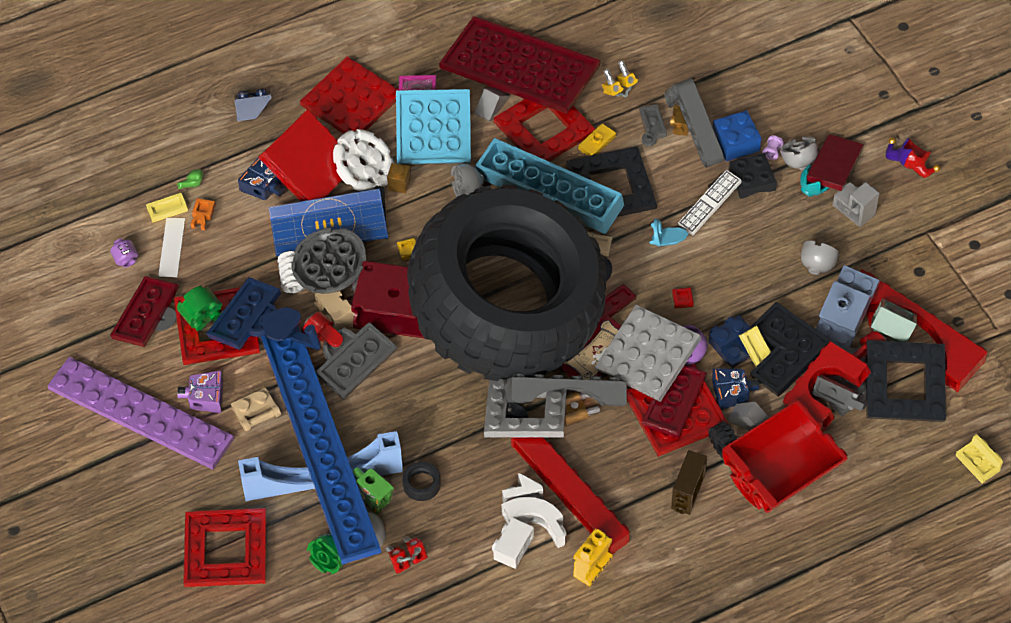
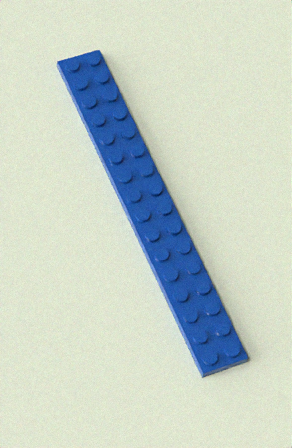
[260,308,381,564]

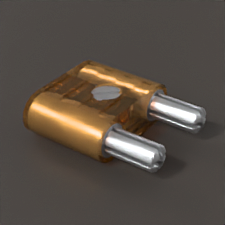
[565,392,600,426]

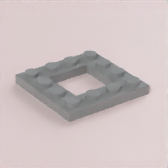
[484,379,567,437]

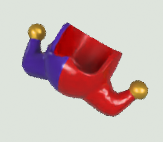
[886,137,941,178]

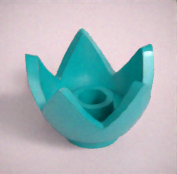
[800,164,829,197]

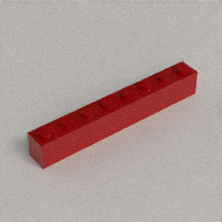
[511,437,630,554]

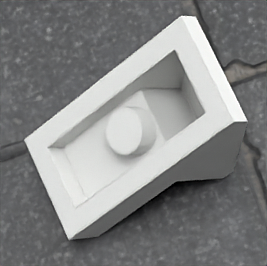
[502,473,543,503]

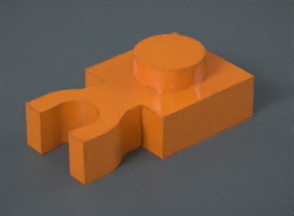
[191,198,216,231]

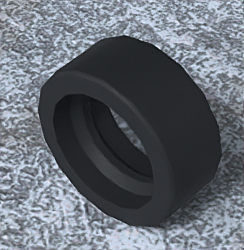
[402,461,441,501]

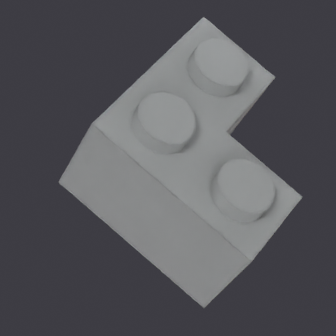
[833,182,879,227]

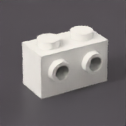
[492,518,534,569]

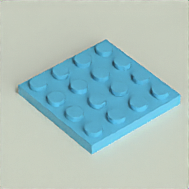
[396,89,471,165]

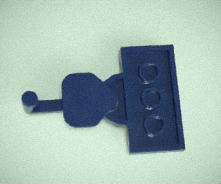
[207,277,321,350]

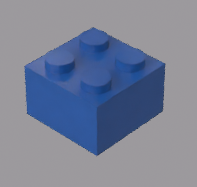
[712,110,761,161]

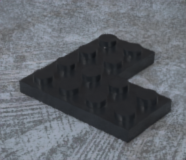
[750,302,832,397]

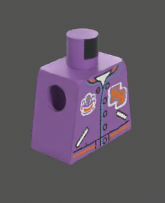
[178,371,223,413]

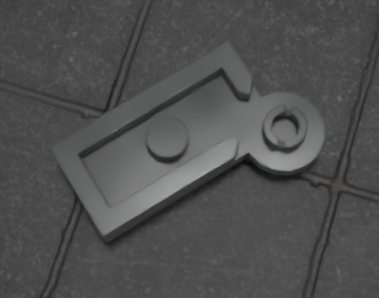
[639,104,667,146]

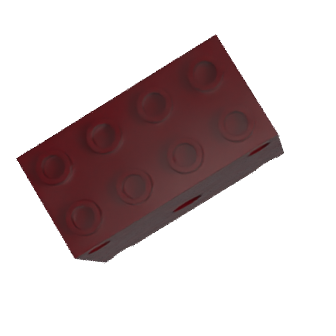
[351,261,425,339]

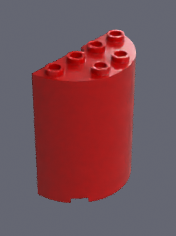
[722,400,848,513]

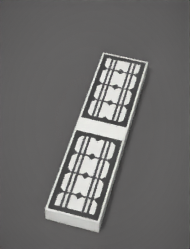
[678,170,741,236]

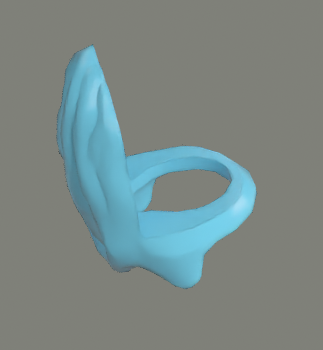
[649,218,688,247]

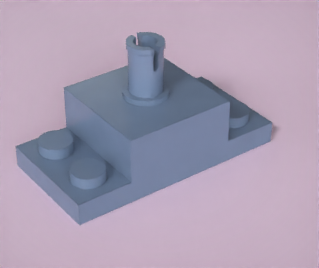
[816,265,880,348]

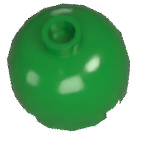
[307,533,345,575]

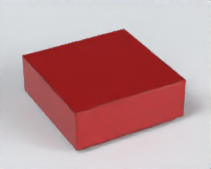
[672,287,694,309]

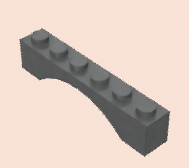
[507,374,627,407]

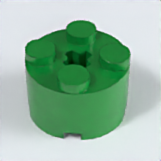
[177,285,222,331]

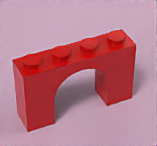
[782,341,871,432]

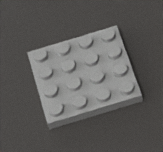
[595,305,702,402]

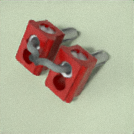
[386,536,428,574]

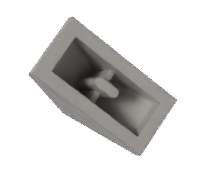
[475,88,510,122]
[728,402,770,431]

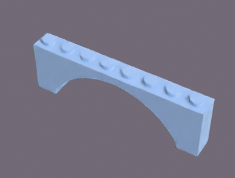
[238,431,403,501]

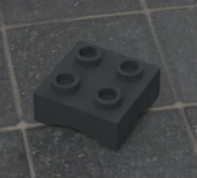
[729,153,777,199]

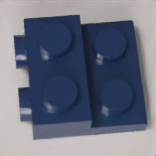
[708,315,751,369]

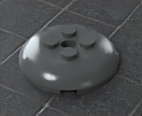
[291,228,366,294]

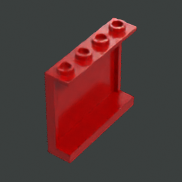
[258,109,348,202]

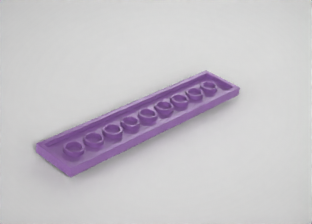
[48,357,234,470]

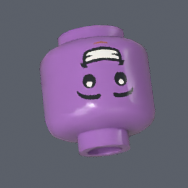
[110,238,138,268]

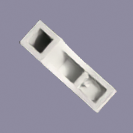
[501,497,567,548]

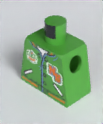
[352,467,394,514]

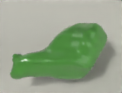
[177,169,204,189]

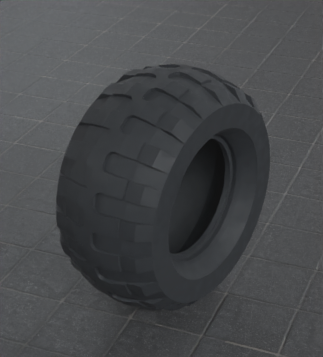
[407,185,606,381]

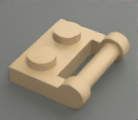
[231,387,281,432]

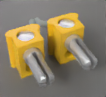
[602,60,638,98]

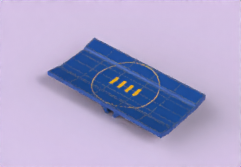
[268,189,388,257]

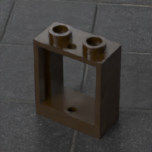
[671,450,707,515]

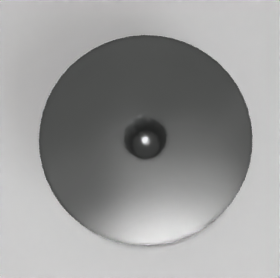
[155,307,177,331]

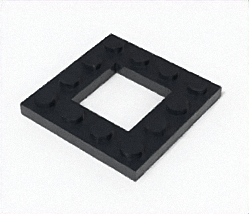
[566,146,657,217]
[866,340,946,422]

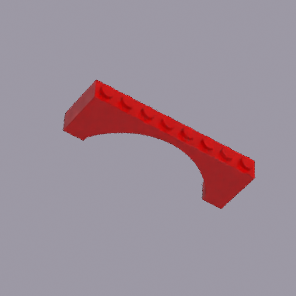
[859,269,988,392]

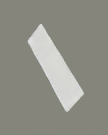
[158,218,185,277]

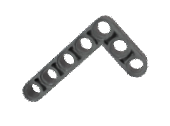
[664,78,724,168]

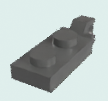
[812,375,868,411]

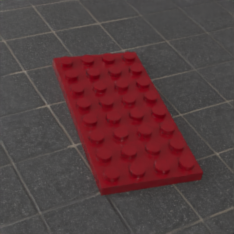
[439,16,601,114]

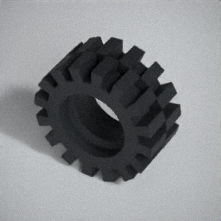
[708,421,738,459]

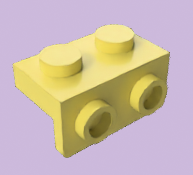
[956,434,1003,483]

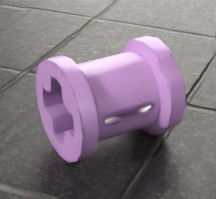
[762,135,784,160]

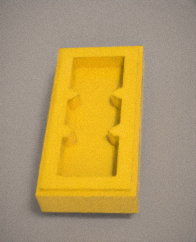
[578,123,616,156]

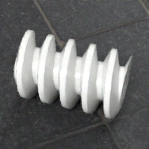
[278,251,305,293]

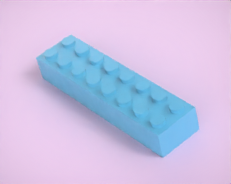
[475,138,624,234]

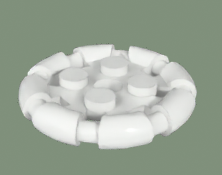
[333,129,394,192]

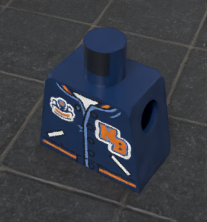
[238,157,285,200]
[712,369,759,410]

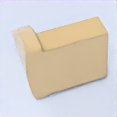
[587,232,612,257]

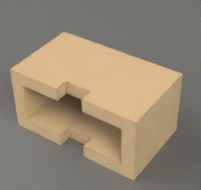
[314,291,354,330]

